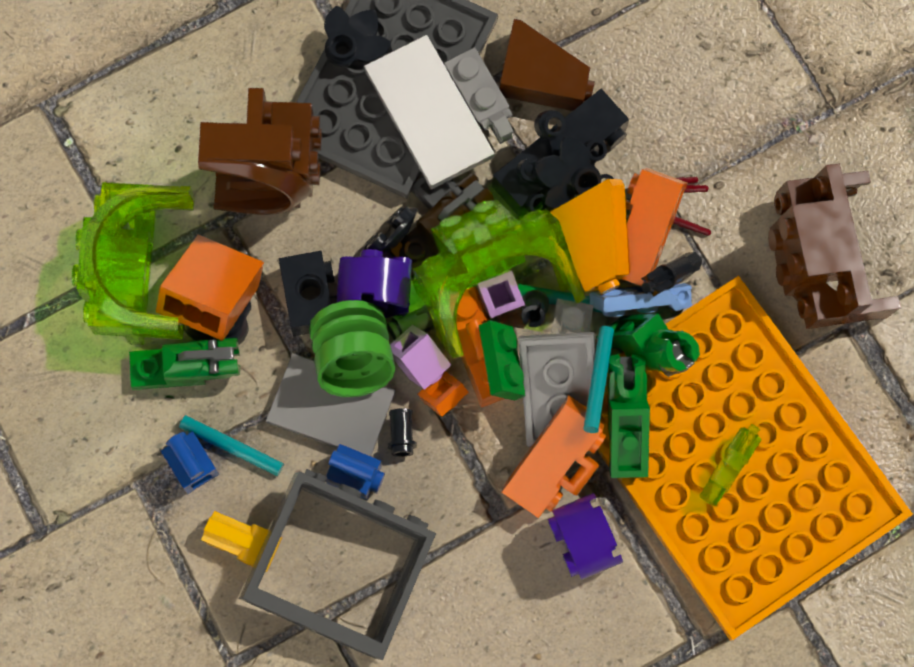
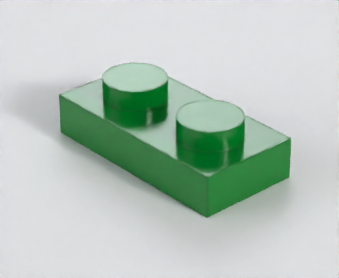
[479,320,526,401]

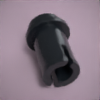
[521,290,549,327]
[388,408,417,457]

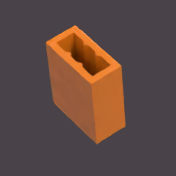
[156,234,264,341]

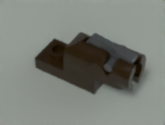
[390,173,494,279]

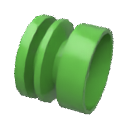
[309,300,396,397]

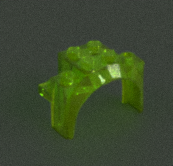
[72,182,195,345]
[412,200,585,358]

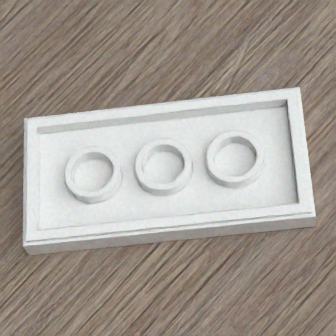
[364,35,495,189]

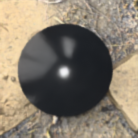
[362,206,418,255]

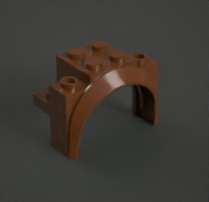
[198,88,322,215]
[768,163,901,329]

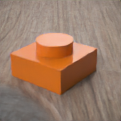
[417,371,469,417]

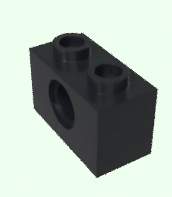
[278,250,337,337]

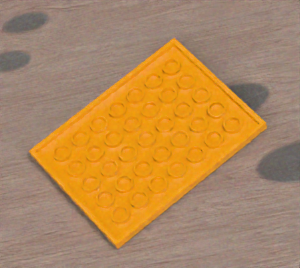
[597,275,913,641]

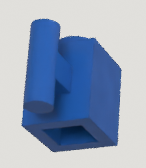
[161,431,220,494]
[326,444,385,500]

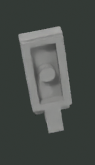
[444,47,514,144]

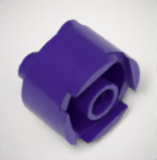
[337,249,412,318]
[548,493,623,580]

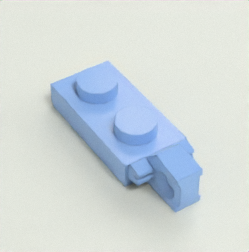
[589,283,692,317]

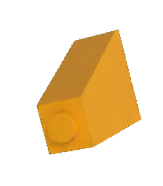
[547,178,629,295]

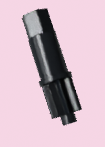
[641,252,702,297]

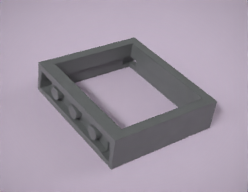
[239,469,436,660]

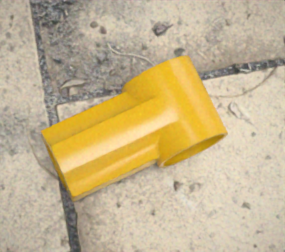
[201,511,283,572]

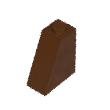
[500,19,595,111]

